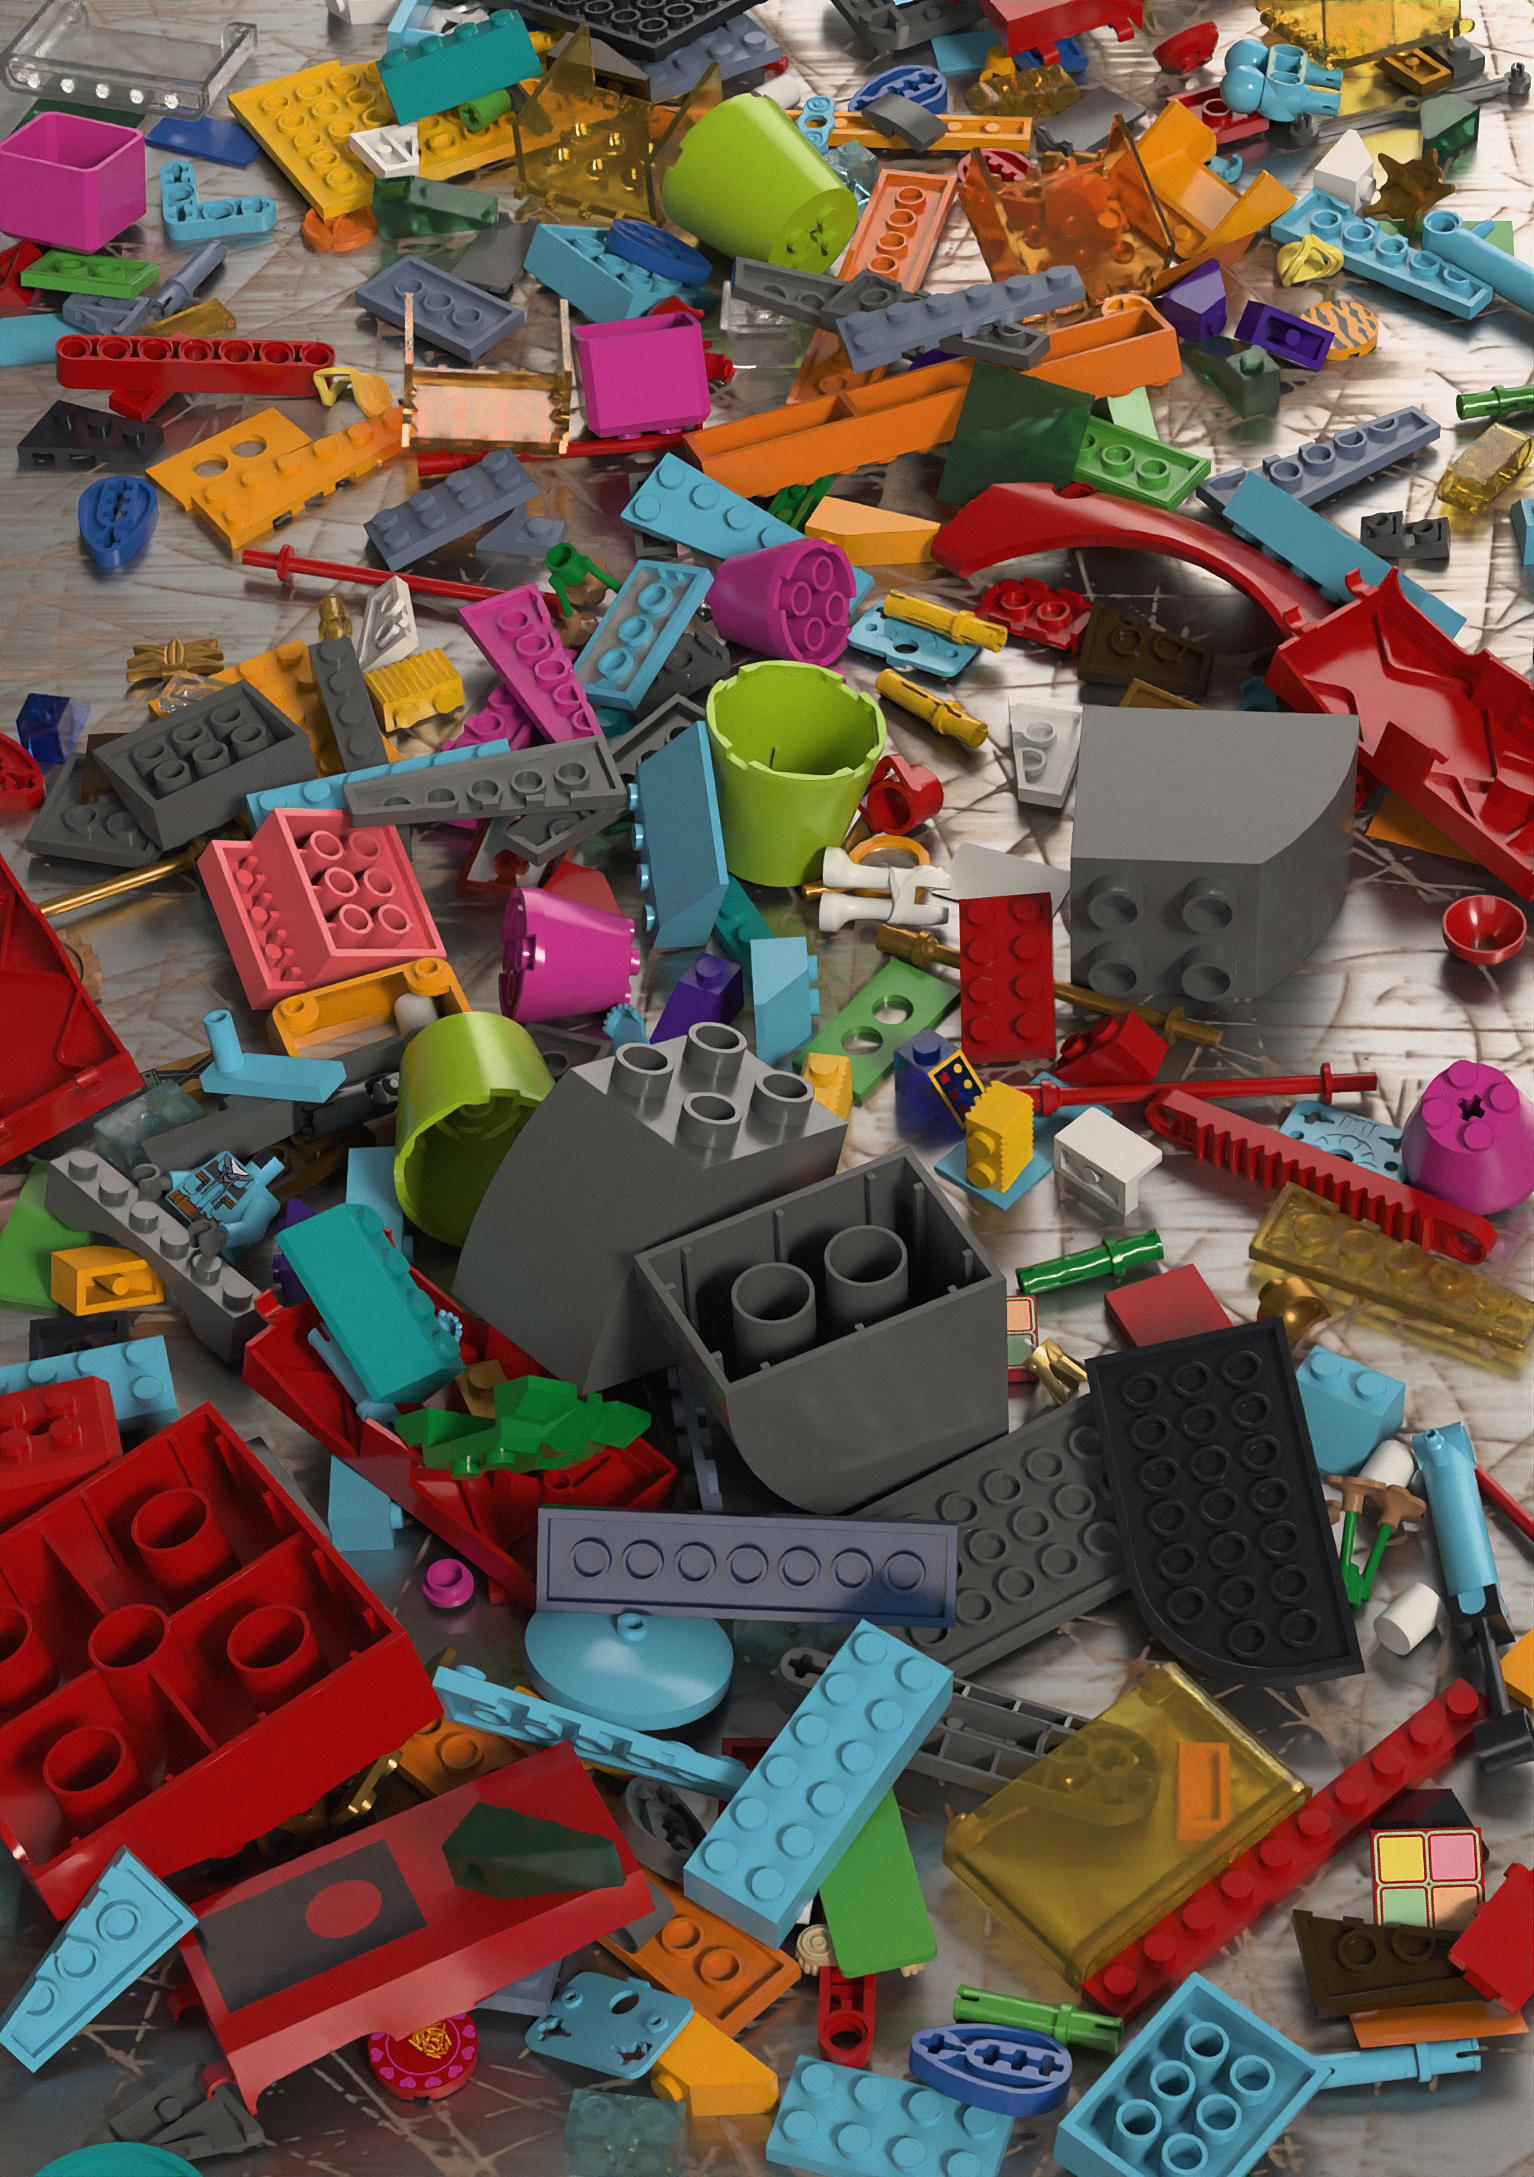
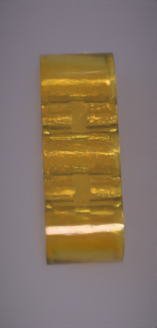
[964,63,1081,121]
[1437,422,1534,515]

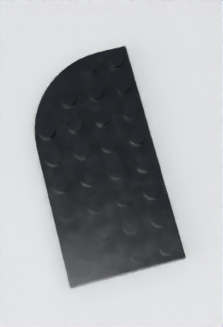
[1084,1316,1365,1688]

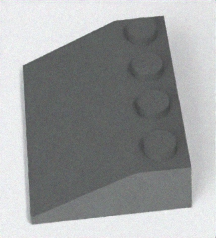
[92,679,318,851]

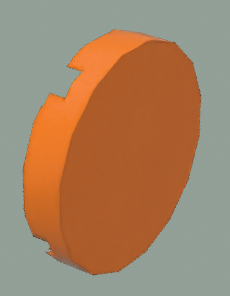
[301,205,378,251]

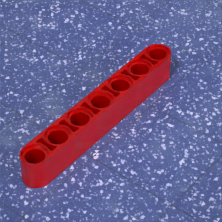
[55,334,336,396]

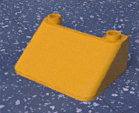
[1106,98,1298,261]

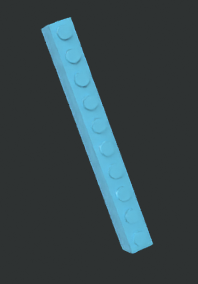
[328,1146,417,1552]

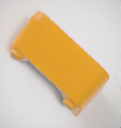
[266,957,472,1058]

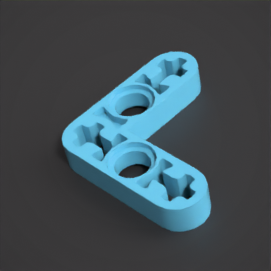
[160,160,277,241]

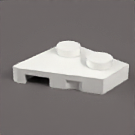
[349,121,419,184]

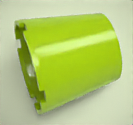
[661,93,858,275]
[705,660,887,887]
[394,1011,556,1247]

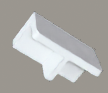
[1054,1107,1162,1216]

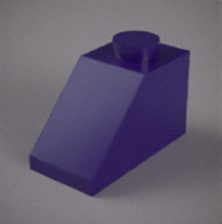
[1163,258,1227,346]
[1233,300,1335,371]

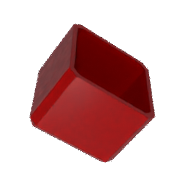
[0,1376,124,1535]

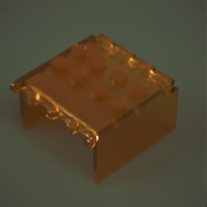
[957,113,1176,327]
[401,292,572,458]

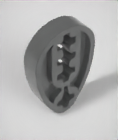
[611,1776,707,1883]

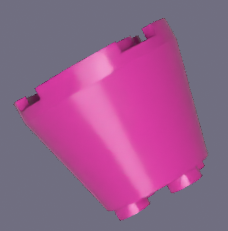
[704,538,857,667]
[498,886,640,1025]
[1401,1060,1534,1215]

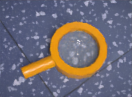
[802,835,931,902]

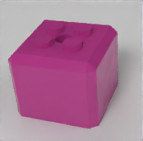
[0,111,146,255]
[569,312,711,440]

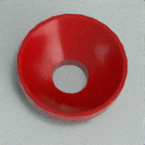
[1152,22,1219,75]
[1442,895,1527,966]

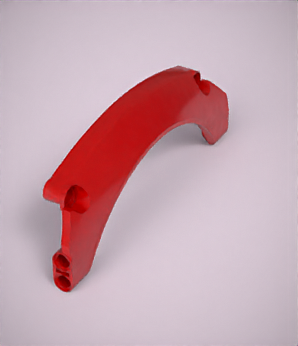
[930,482,1383,813]

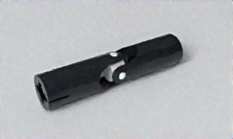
[297,1072,399,1140]

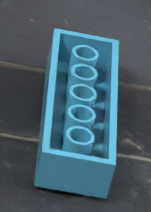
[1222,471,1467,640]
[683,1619,954,1951]

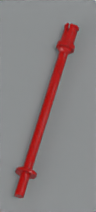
[416,424,703,477]
[242,544,562,621]
[1008,1062,1377,1117]

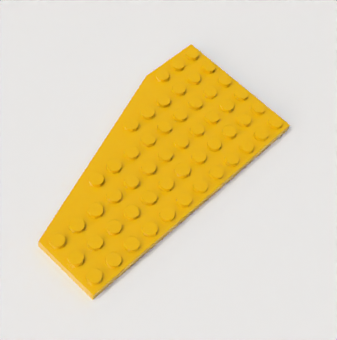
[227,29,731,219]

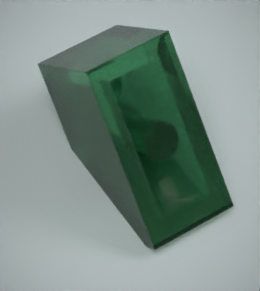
[1418,89,1480,166]

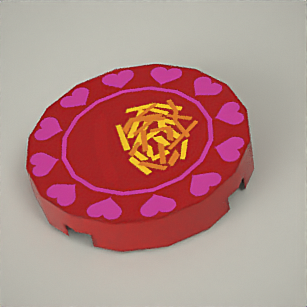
[367,2012,479,2101]

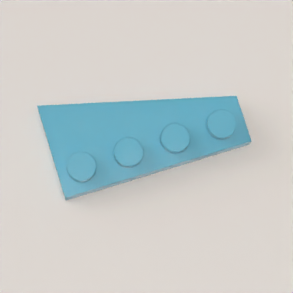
[0,1843,199,2073]

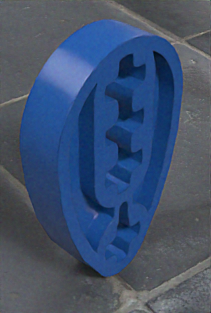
[848,65,948,114]
[606,219,713,287]
[78,476,160,568]
[909,2023,1072,2117]

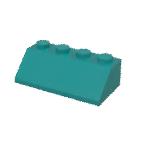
[375,9,544,126]
[274,1203,467,1403]

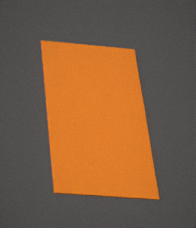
[1146,231,1257,301]
[1365,793,1484,866]
[1348,1998,1529,2048]

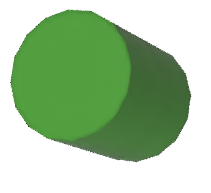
[458,88,512,132]

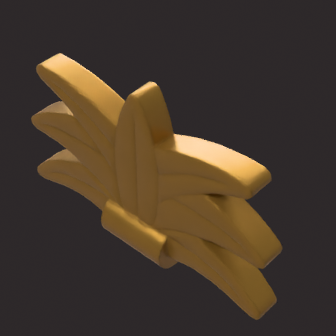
[126,637,224,682]

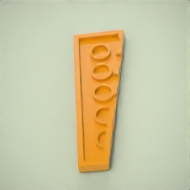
[191,404,425,550]

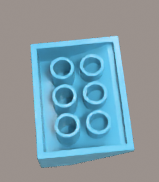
[523,224,720,323]
[626,721,729,948]
[1052,1971,1332,2177]

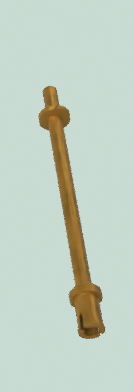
[37,828,246,919]
[875,922,1223,1048]

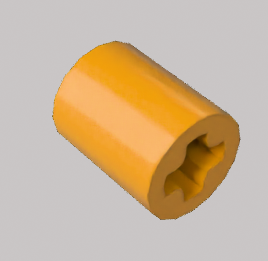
[979,45,1018,97]

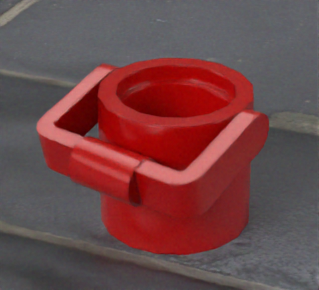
[858,754,944,836]

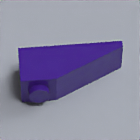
[649,952,744,1045]

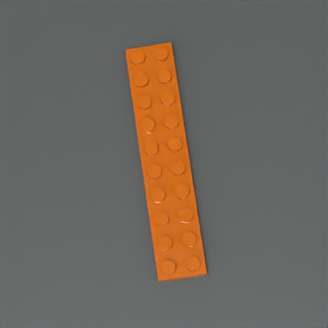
[785,168,957,406]
[394,1666,801,2038]

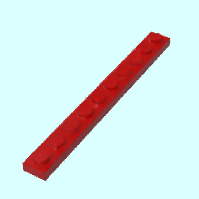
[1081,1677,1490,2028]

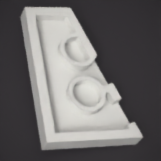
[356,575,419,675]
[1008,695,1083,808]

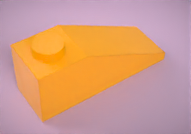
[805,496,941,567]

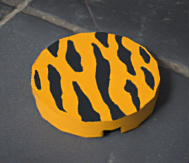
[1300,300,1379,361]

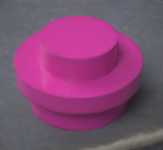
[422,1559,474,1608]

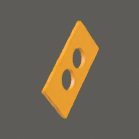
[144,407,314,512]

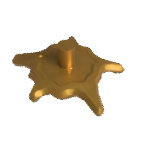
[1362,149,1456,232]

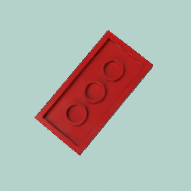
[959,892,1057,1065]

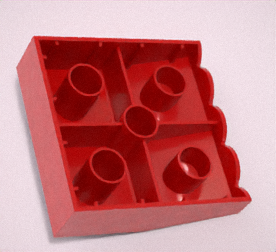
[0,1401,445,1921]

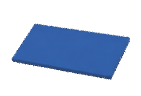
[145,108,262,167]

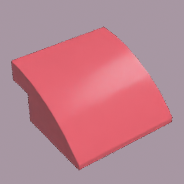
[197,808,447,1010]

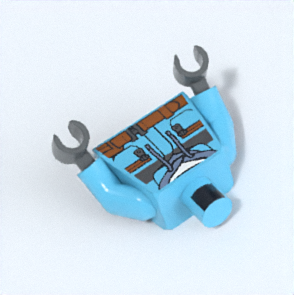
[133,1147,285,1266]

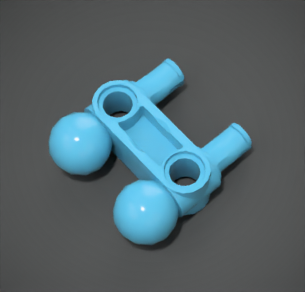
[1220,38,1344,122]

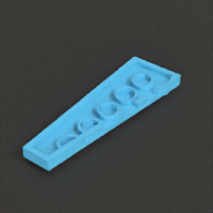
[1271,187,1493,320]
[620,452,875,617]
[432,1665,751,1802]

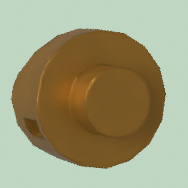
[1256,1276,1333,1348]

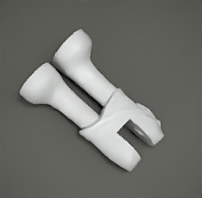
[819,846,953,932]

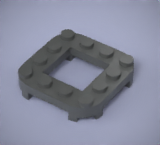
[830,0,987,55]

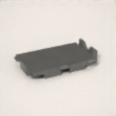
[1033,87,1148,157]
[450,211,541,294]
[623,627,731,723]

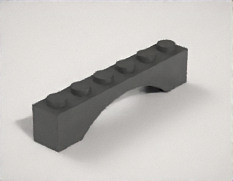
[308,636,413,862]
[44,1146,269,1363]

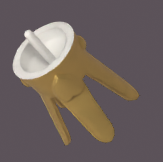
[1022,1336,1088,1407]

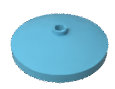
[523,1611,734,1731]

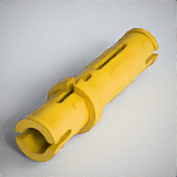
[883,589,1007,653]
[875,669,988,749]

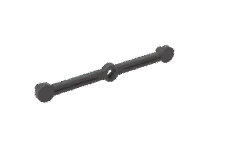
[1290,62,1532,146]

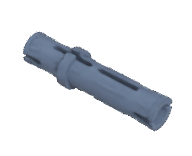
[147,239,227,323]

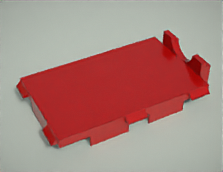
[972,577,1092,654]
[1447,1863,1534,2014]

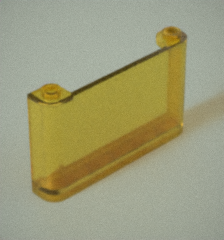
[942,1662,1313,1993]

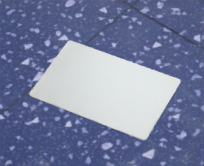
[932,842,1070,916]

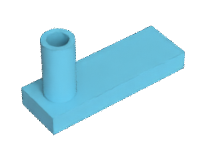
[386,0,448,52]
[199,1010,347,1103]

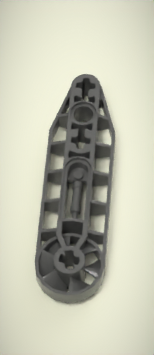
[774,1647,1162,1829]

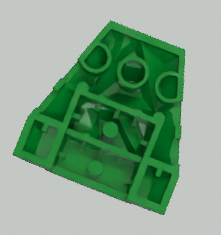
[395,1375,651,1480]

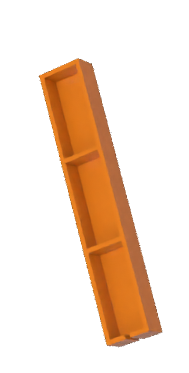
[683,304,1183,499]

